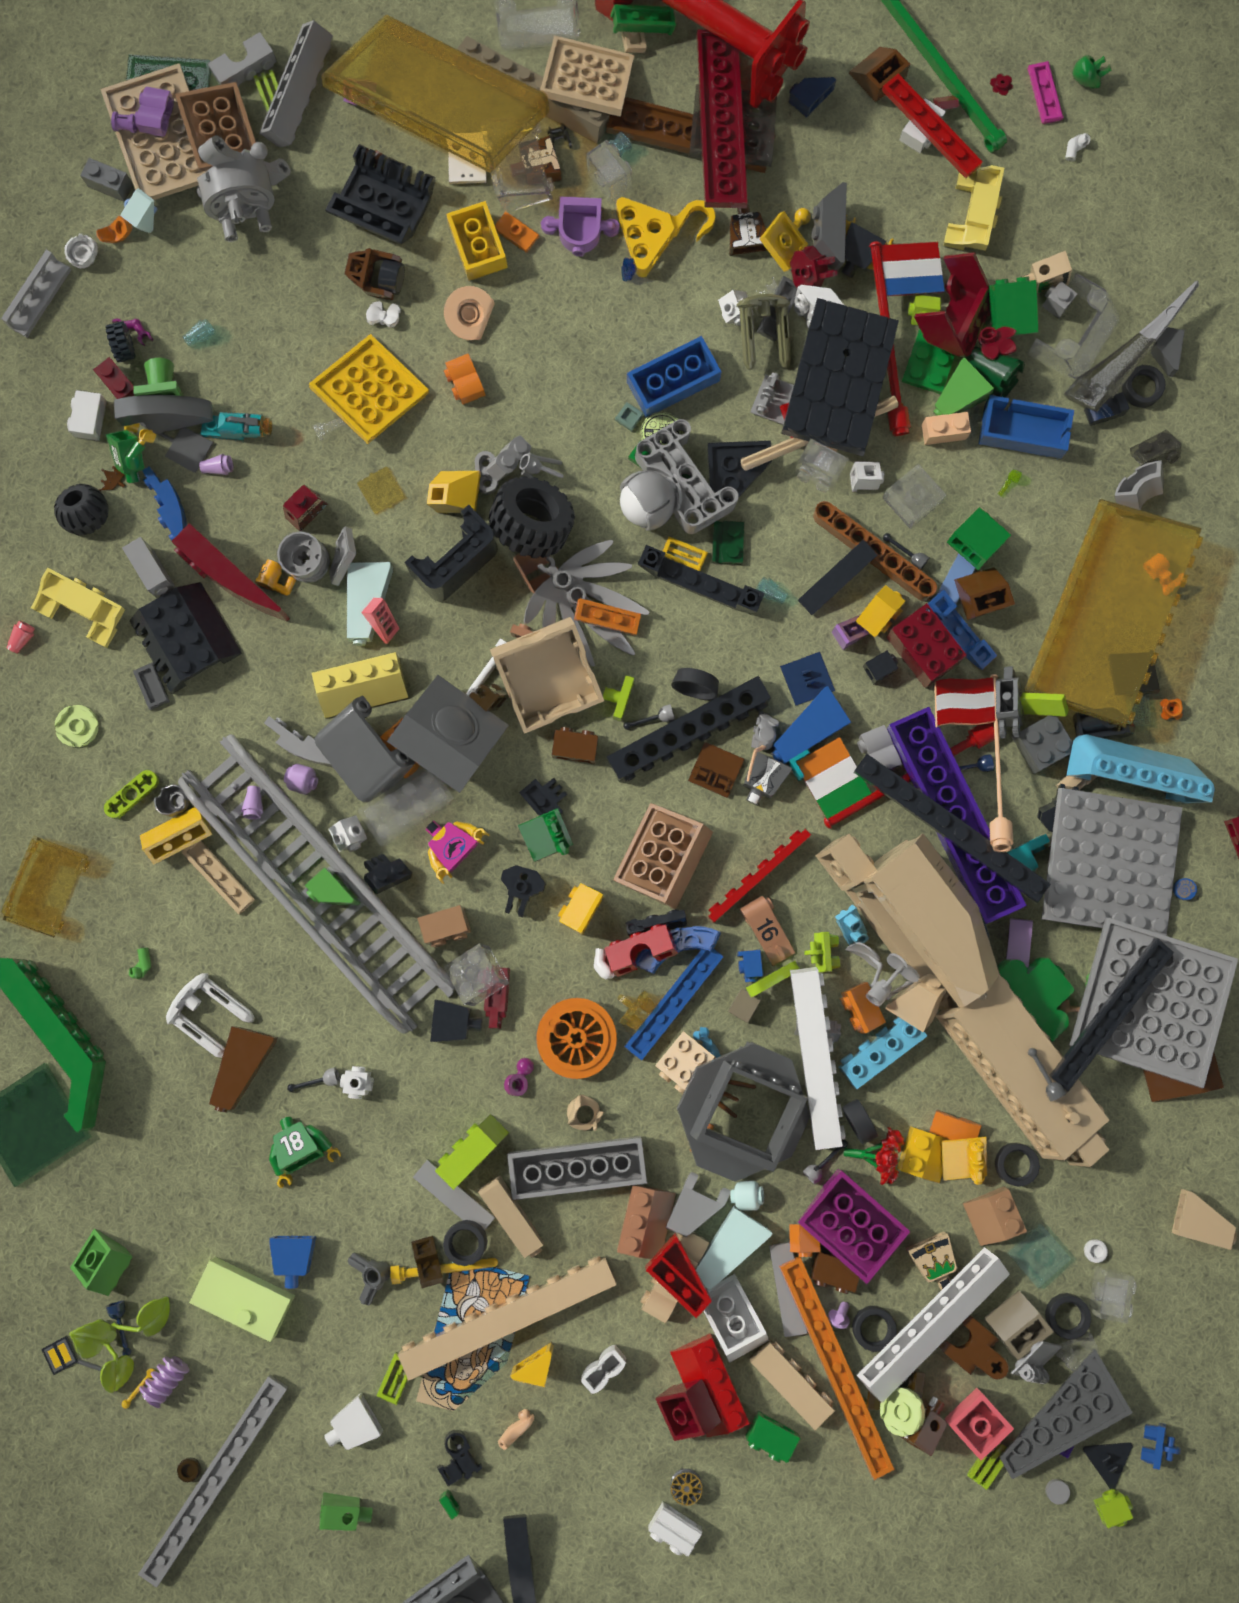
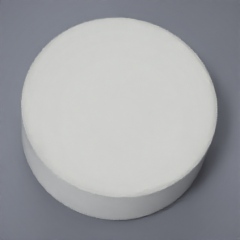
[1084,1239,1108,1263]

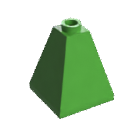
[933,357,994,416]

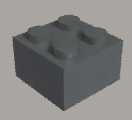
[1012,716,1073,774]

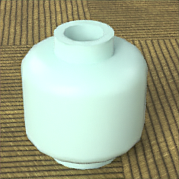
[730,1181,764,1211]

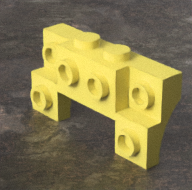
[943,165,1004,251]
[31,568,126,648]

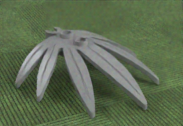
[524,540,649,667]

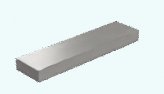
[413,1160,495,1230]
[769,1242,807,1337]

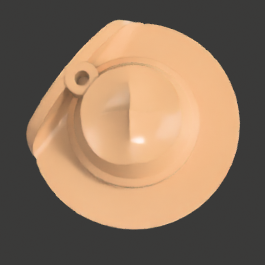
[444,286,495,340]

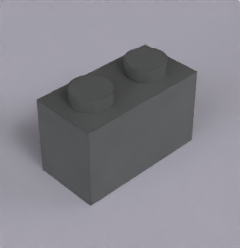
[80,158,133,202]

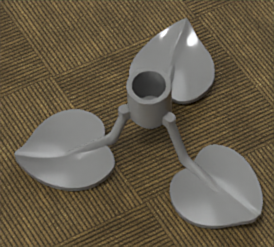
[845,942,920,1007]

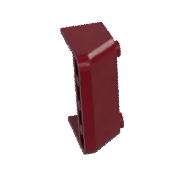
[914,252,990,357]

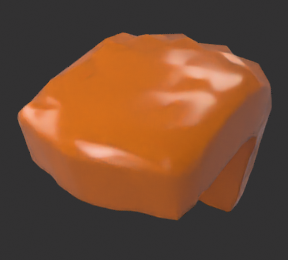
[96,216,133,244]

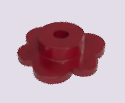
[990,74,1013,96]

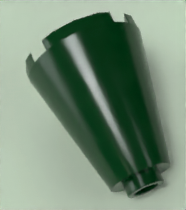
[965,346,1025,398]

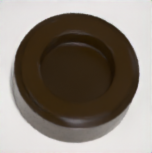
[177,1457,201,1482]

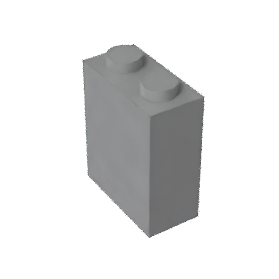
[122,537,176,598]

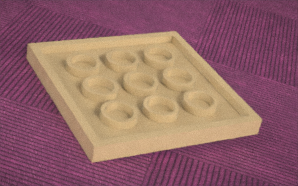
[539,35,634,117]

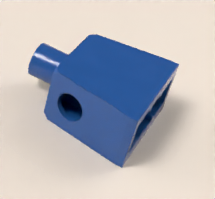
[269,1236,316,1289]

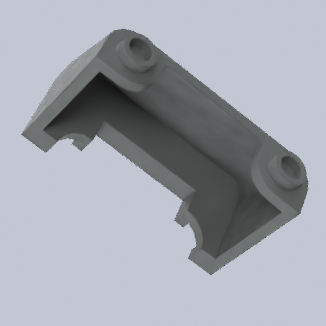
[314,695,415,803]

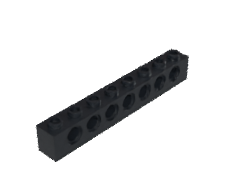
[607,675,771,783]

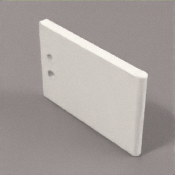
[447,134,486,184]

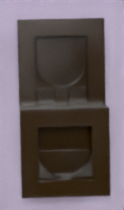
[411,1236,444,1289]

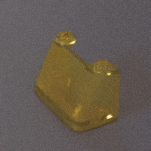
[0,835,90,937]

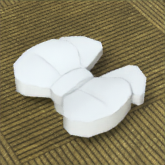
[366,301,401,328]

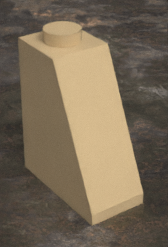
[885,973,946,1032]
[1172,1189,1237,1250]

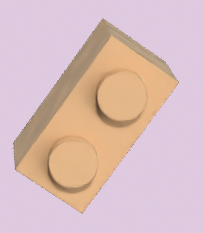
[922,412,971,445]

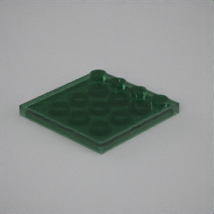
[0,1063,92,1188]

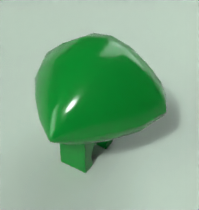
[1072,55,1112,89]

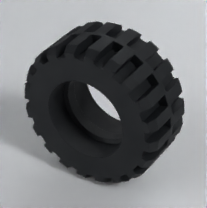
[489,476,575,558]

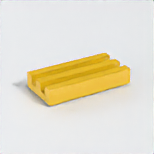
[663,537,708,571]

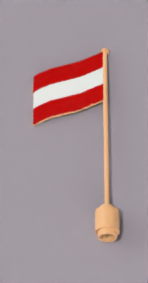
[934,674,1013,852]

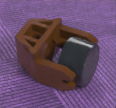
[344,248,405,300]

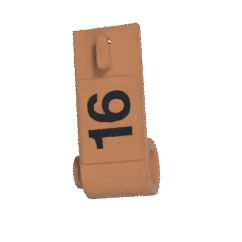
[740,896,795,966]

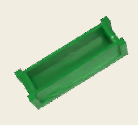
[610,4,676,35]

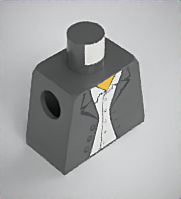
[743,752,792,806]

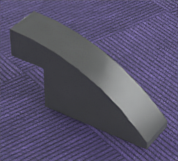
[114,395,213,434]

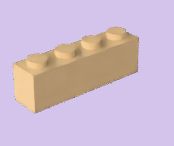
[750,1340,834,1430]

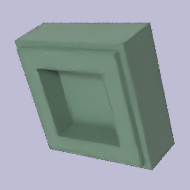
[615,402,644,432]

